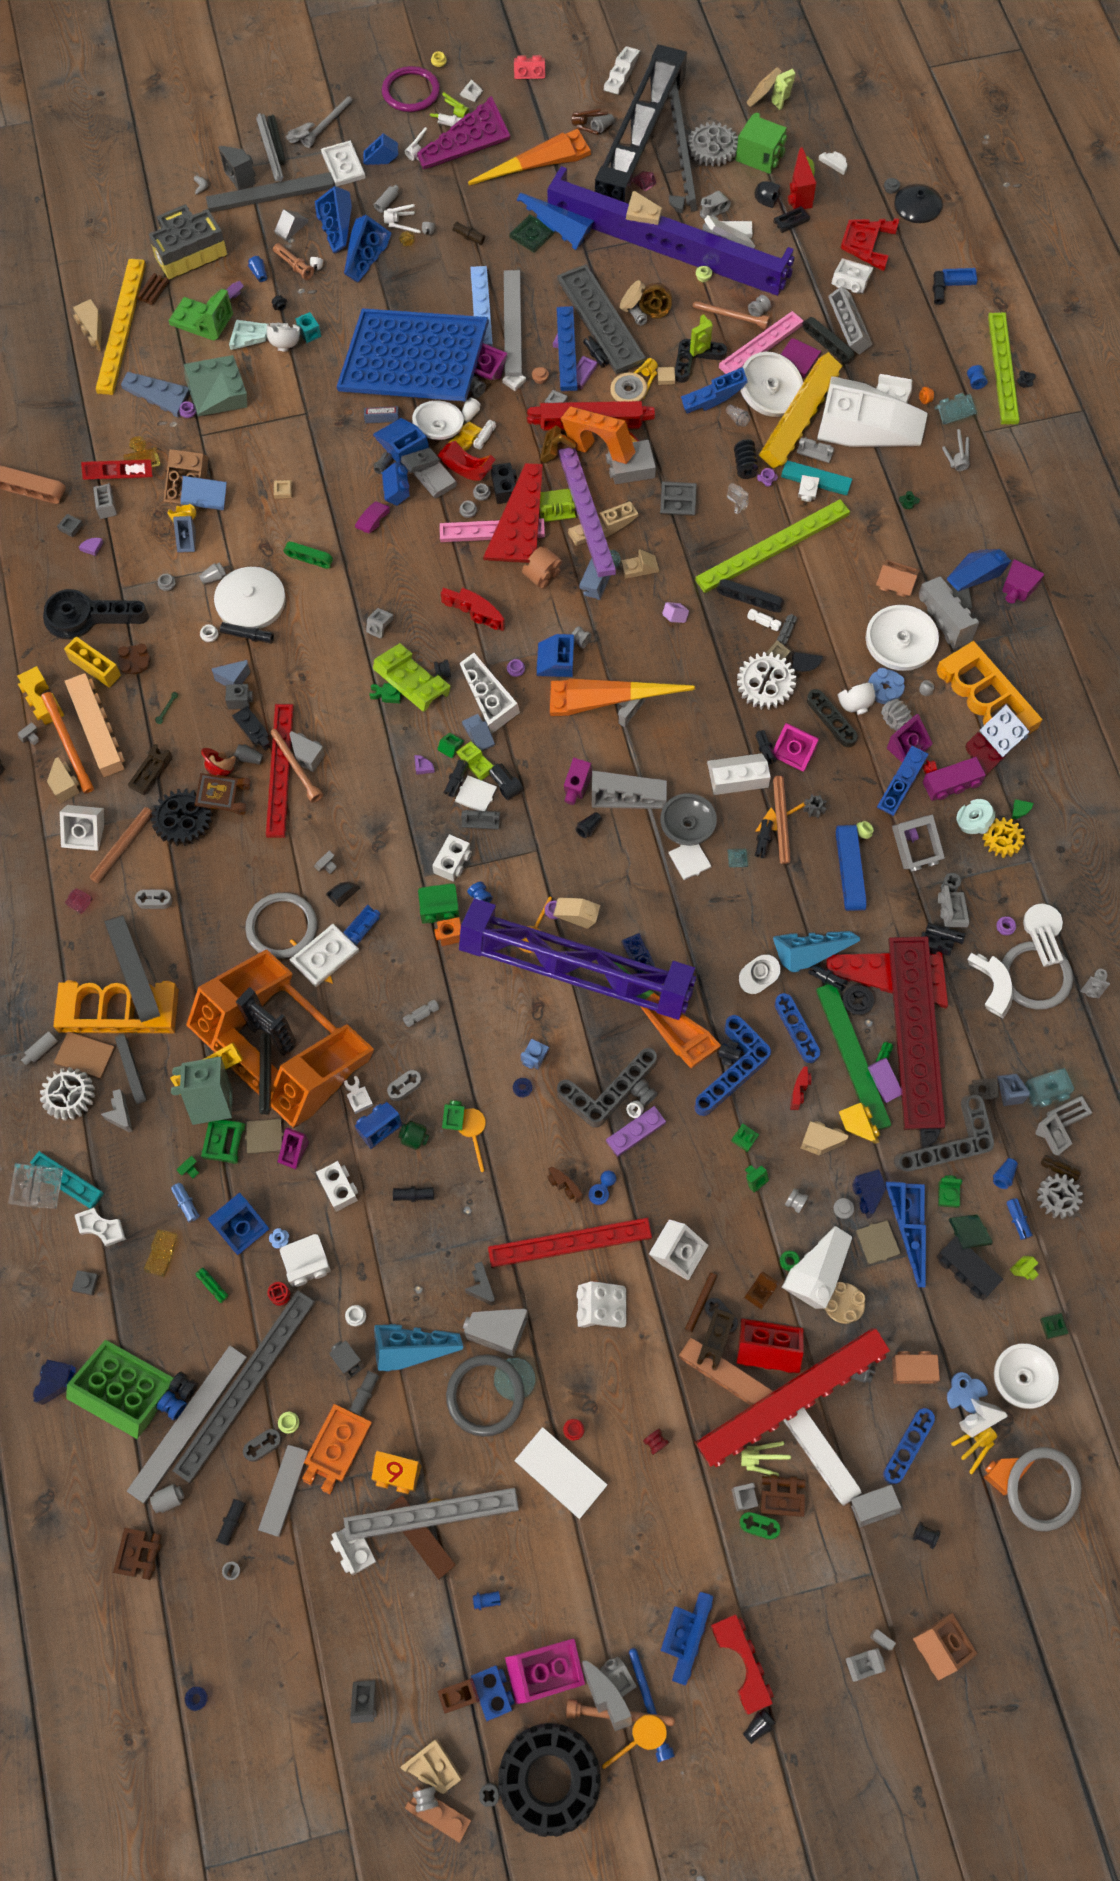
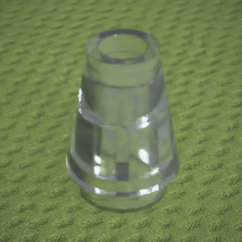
[726,404,750,427]

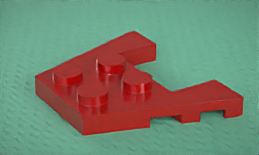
[840,219,900,271]

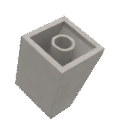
[463,1309,528,1357]

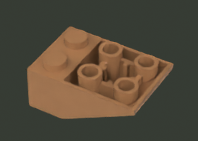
[164,449,209,504]

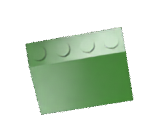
[66,1340,173,1439]

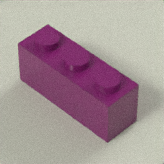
[922,757,986,801]

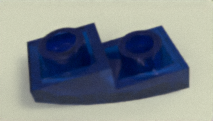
[621,933,656,974]

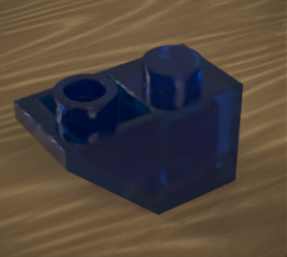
[852,1169,886,1219]
[33,1359,76,1405]

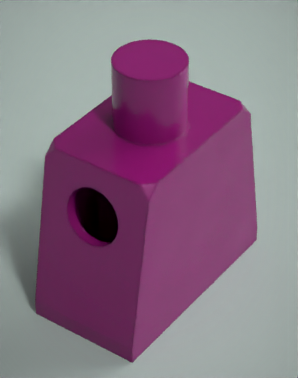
[1002,559,1044,604]
[564,757,592,805]

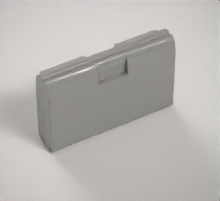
[413,462,457,498]

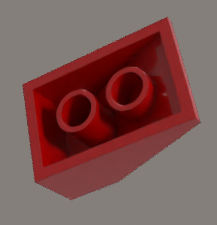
[788,148,816,210]

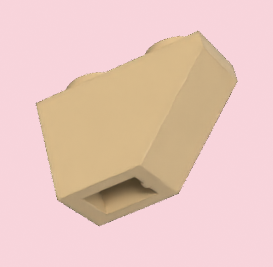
[47,757,80,804]
[800,1121,849,1155]

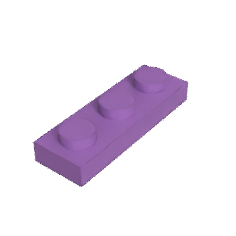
[606,1106,666,1157]

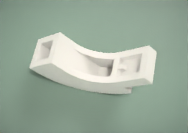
[967,953,1013,1019]

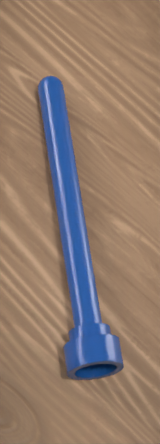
[629,1648,675,1762]

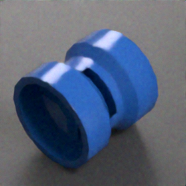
[967,365,988,390]
[467,881,493,903]
[157,1391,187,1421]

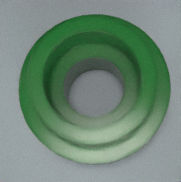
[780,1251,801,1271]

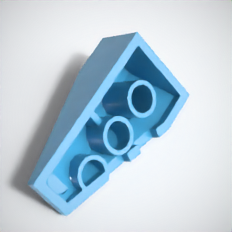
[773,931,860,972]
[374,1324,463,1371]

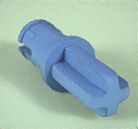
[171,1183,200,1223]

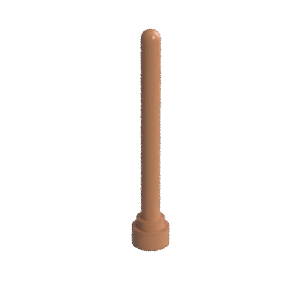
[693,301,770,330]
[271,729,323,803]
[566,1699,675,1726]

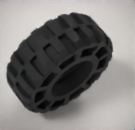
[498,1723,601,1837]

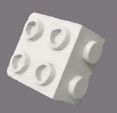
[280,1234,331,1287]
[577,1281,626,1328]

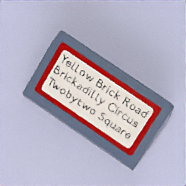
[364,406,399,423]

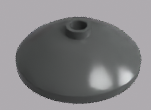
[660,793,717,846]

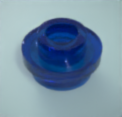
[513,1078,532,1098]
[185,1687,208,1711]

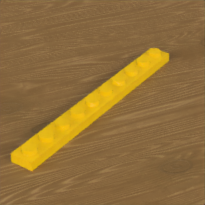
[96,259,146,395]

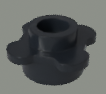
[1017,370,1036,388]

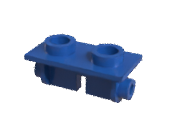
[343,904,381,945]

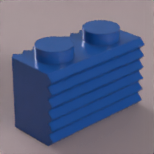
[382,462,410,506]

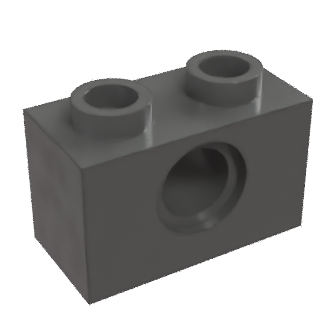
[329,1340,365,1380]

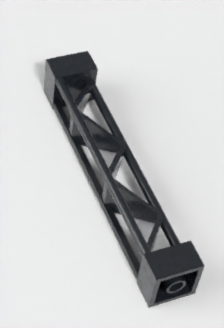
[595,44,687,204]

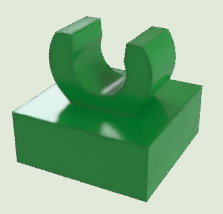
[731,1124,759,1152]
[176,1156,199,1179]
[745,1165,769,1193]

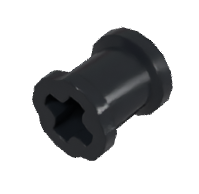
[912,1521,940,1549]

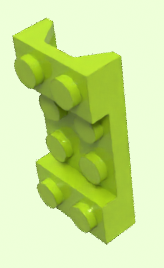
[373,643,451,712]

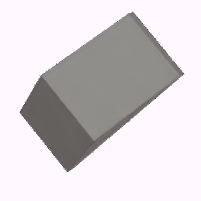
[275,209,309,241]

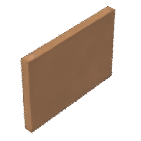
[54,1032,115,1079]

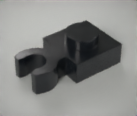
[921,932,954,956]

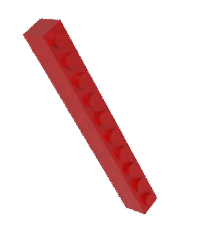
[694,1328,890,1467]

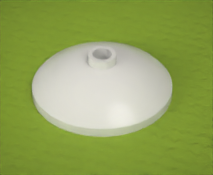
[412,401,464,440]
[994,1344,1059,1409]

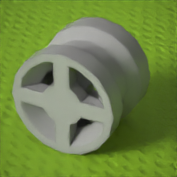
[571,626,592,649]
[785,1188,809,1213]
[412,1786,439,1812]

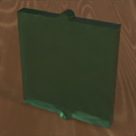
[949,1214,993,1249]

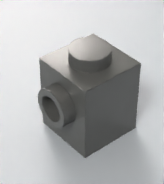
[225,684,254,710]

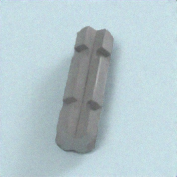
[403,1000,439,1027]

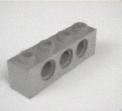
[828,286,873,354]

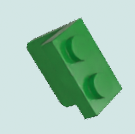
[418,884,460,924]

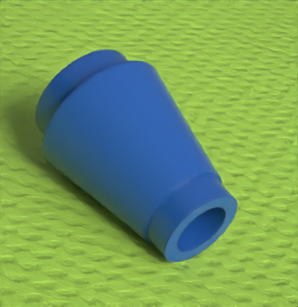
[248,256,267,282]
[993,1158,1018,1189]

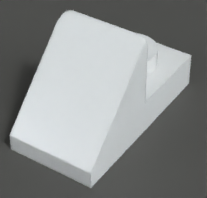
[959,1398,1008,1437]

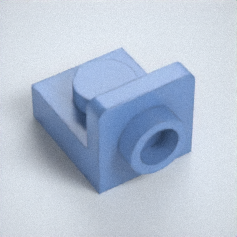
[520,1039,549,1069]

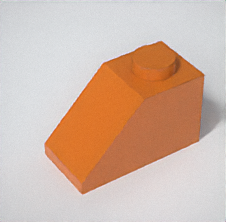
[983,1458,1035,1495]

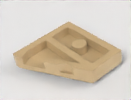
[626,191,662,225]
[401,1739,463,1794]

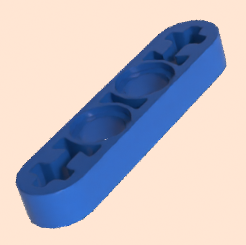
[775,993,820,1063]
[883,1408,935,1484]

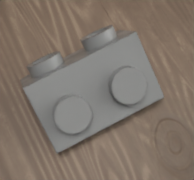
[938,885,969,927]

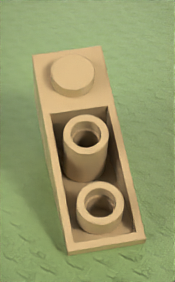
[73,299,102,352]

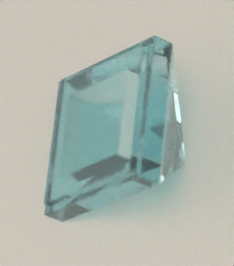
[727,849,748,867]

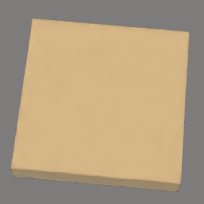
[747,67,781,107]

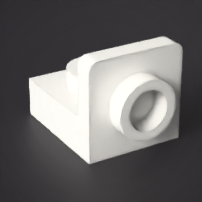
[798,475,819,502]

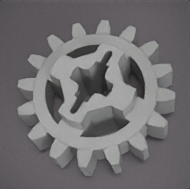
[1037,1174,1083,1219]

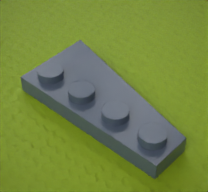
[121,372,190,418]

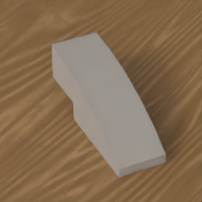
[582,1660,632,1731]

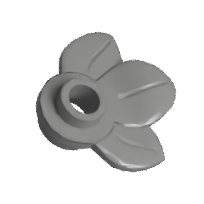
[286,122,315,143]

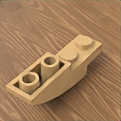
[568,501,639,546]

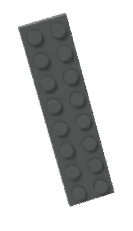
[557,264,646,374]

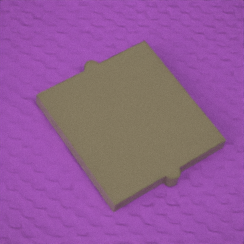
[245,1119,284,1154]
[856,1220,901,1265]

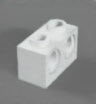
[432,834,472,882]
[316,1161,358,1212]

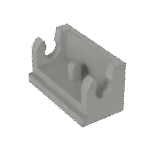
[851,1485,901,1528]

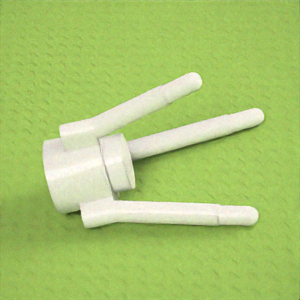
[405,127,427,161]
[384,204,421,233]

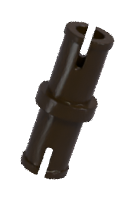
[452,221,485,245]

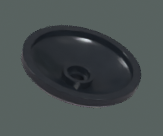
[894,184,943,223]

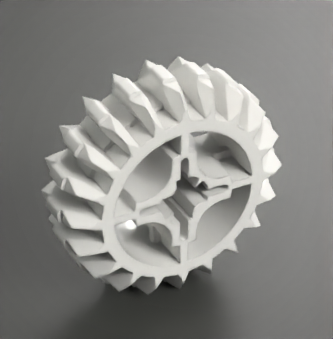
[40,1067,95,1121]

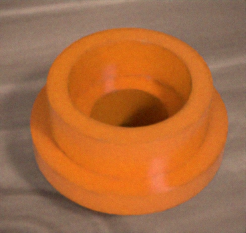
[919,387,934,404]

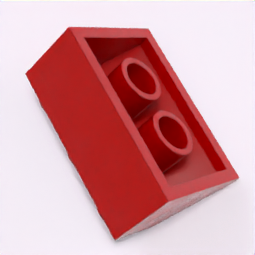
[737,1318,804,1374]

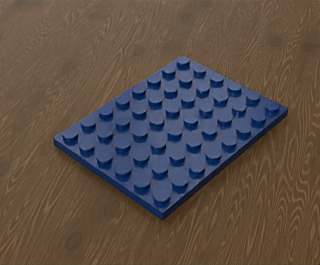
[337,308,489,401]

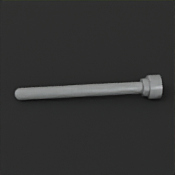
[301,96,352,148]

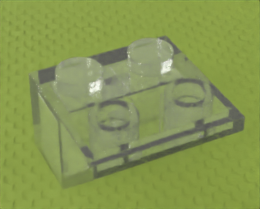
[8,1162,63,1209]

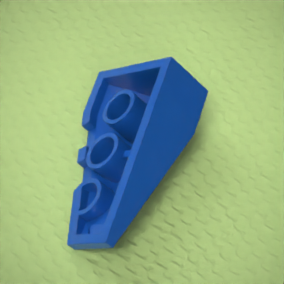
[315,186,352,253]

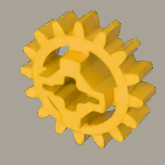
[982,817,1025,858]

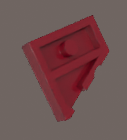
[965,732,1007,777]

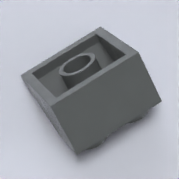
[218,146,256,190]

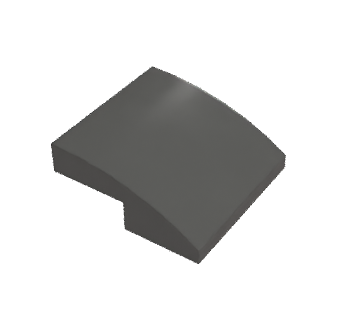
[660,482,697,516]

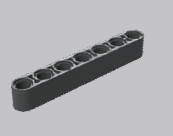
[104,915,160,1022]

